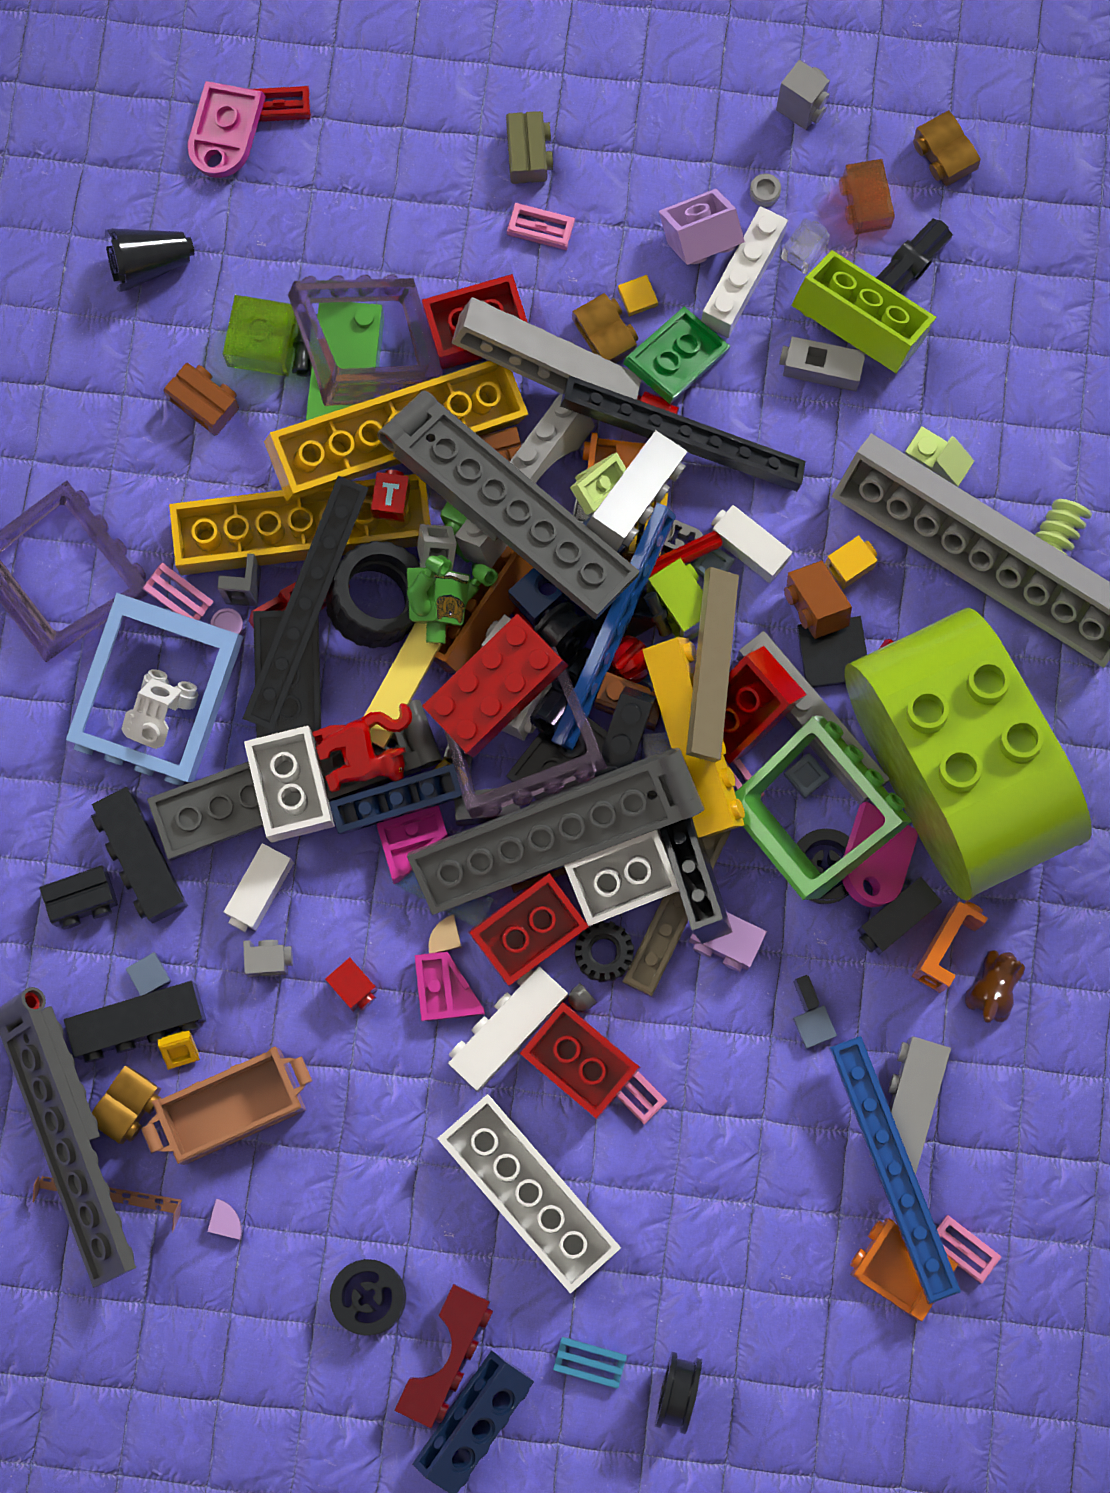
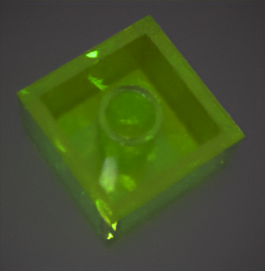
[222,295,299,377]

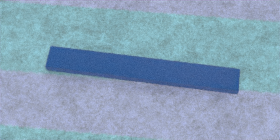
[551,503,676,751]
[829,1036,961,1304]

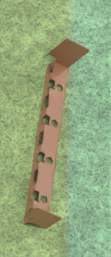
[33,1176,182,1232]

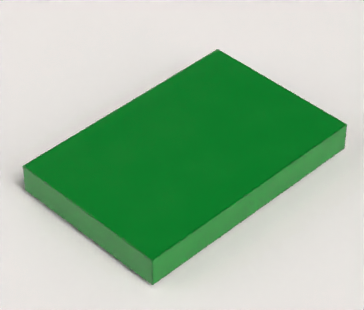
[623,307,731,404]

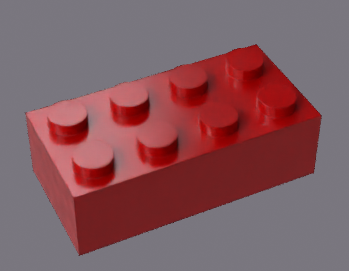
[422,613,568,758]

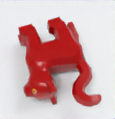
[312,703,412,793]

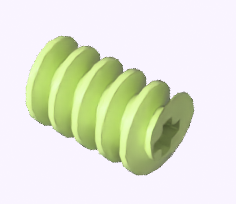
[1035,499,1092,556]

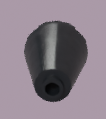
[105,228,194,292]

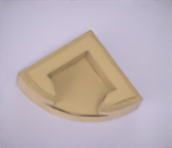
[429,915,462,953]

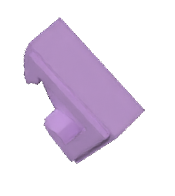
[207,1199,242,1240]

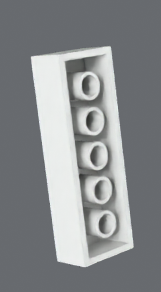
[437,1094,621,1294]

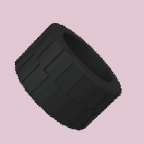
[325,541,420,648]

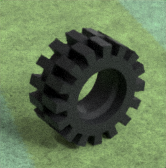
[575,921,634,982]

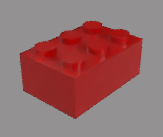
[422,274,528,370]
[723,646,807,764]
[468,873,589,986]
[520,1002,641,1119]

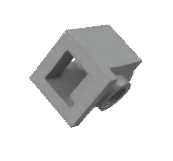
[417,524,457,571]
[243,940,293,977]

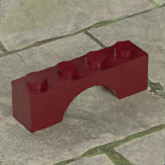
[394,1284,493,1428]

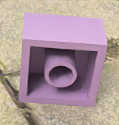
[659,189,745,265]

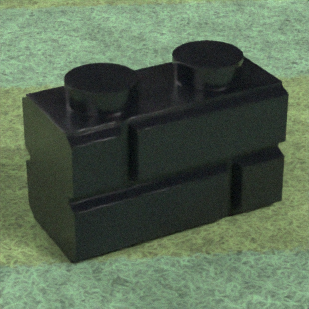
[40,865,118,929]

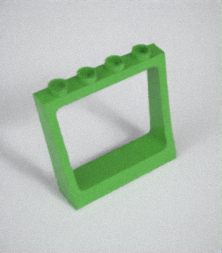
[735,716,912,900]

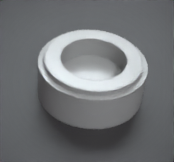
[750,173,781,207]

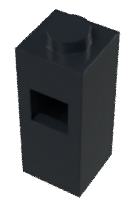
[858,877,942,955]

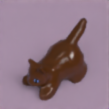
[965,950,1025,1023]

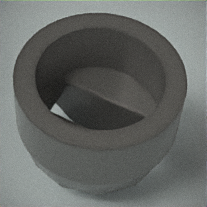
[569,983,597,1012]

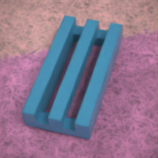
[553,1337,627,1389]

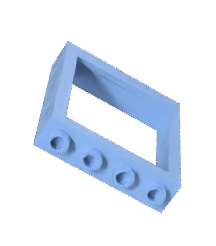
[66,593,244,786]

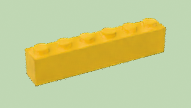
[642,637,745,838]

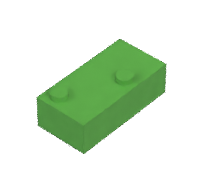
[306,299,384,421]

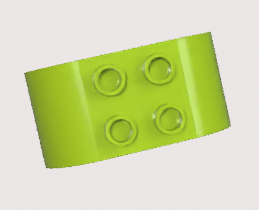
[845,607,1092,901]

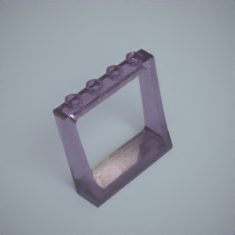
[288,274,443,406]
[0,480,148,662]
[433,646,607,819]

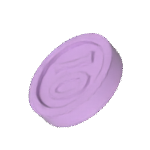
[211,608,243,635]

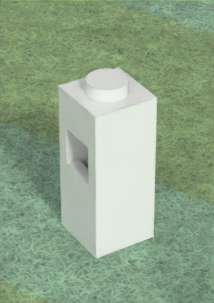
[711,505,793,584]
[224,843,294,932]

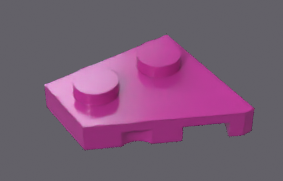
[376,805,448,884]
[415,952,485,1022]

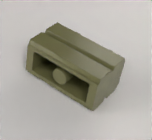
[506,111,553,184]

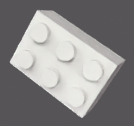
[244,726,335,843]
[564,829,679,926]

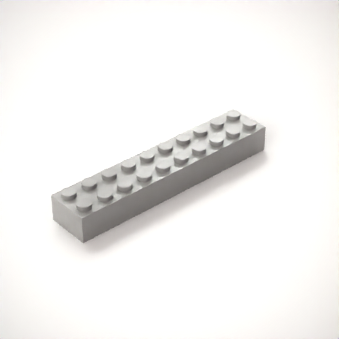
[832,433,1110,668]

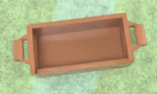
[141,1046,312,1165]

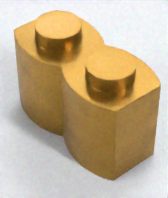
[913,110,981,187]
[572,293,639,363]
[91,1065,161,1144]

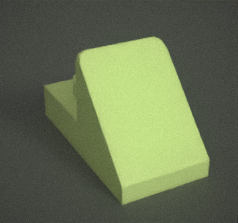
[904,426,974,487]
[570,452,626,515]

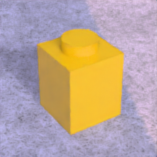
[825,535,878,589]

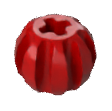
[609,636,649,683]

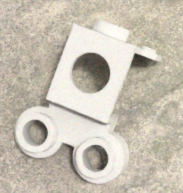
[121,669,198,749]

